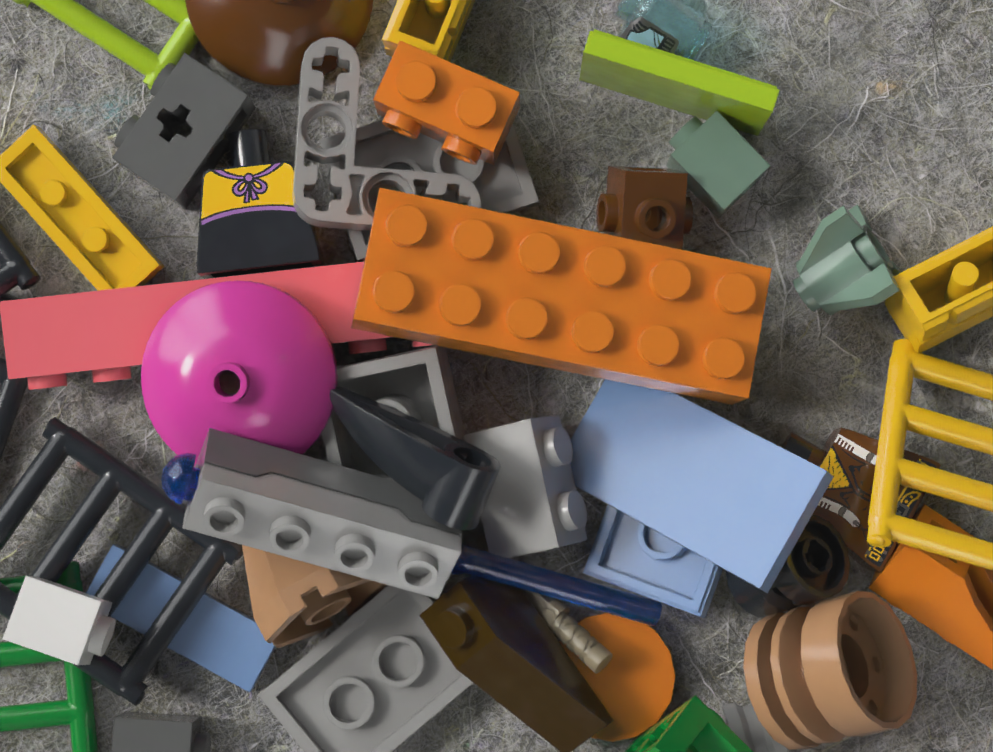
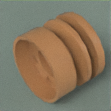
[743,591,917,750]

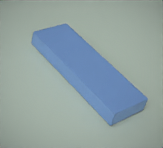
[86,544,276,692]

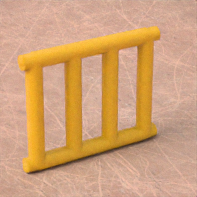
[867,339,993,570]

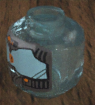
[614,0,713,60]

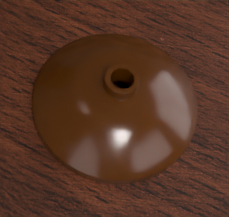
[185,0,373,87]

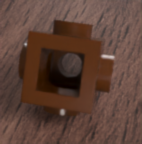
[596,166,693,250]

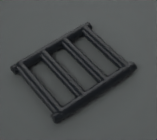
[0,417,243,706]

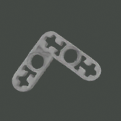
[292,37,481,231]

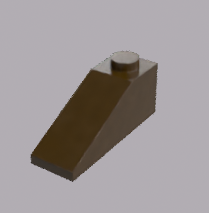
[419,560,614,752]

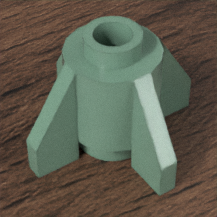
[793,204,902,316]

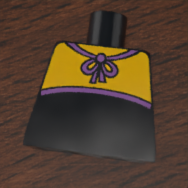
[196,129,324,279]

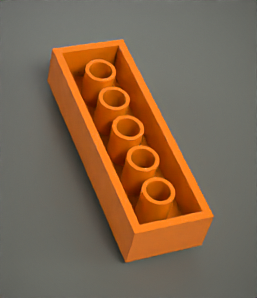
[351,188,772,405]

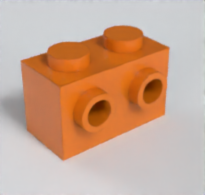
[373,40,520,165]

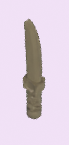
[477,535,613,674]

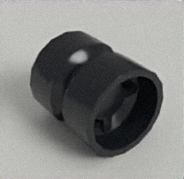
[725,515,850,618]

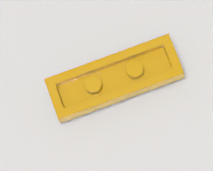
[0,124,165,291]

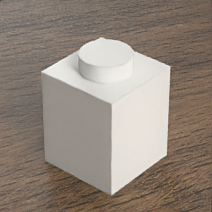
[3,576,116,665]

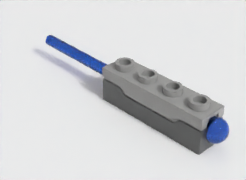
[161,428,662,626]

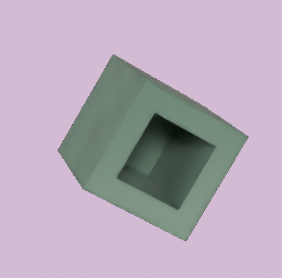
[666,111,771,219]

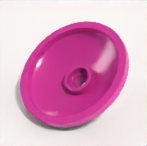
[141,280,338,466]

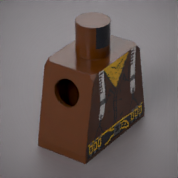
[781,427,941,572]

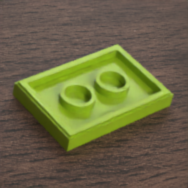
[579,29,780,136]

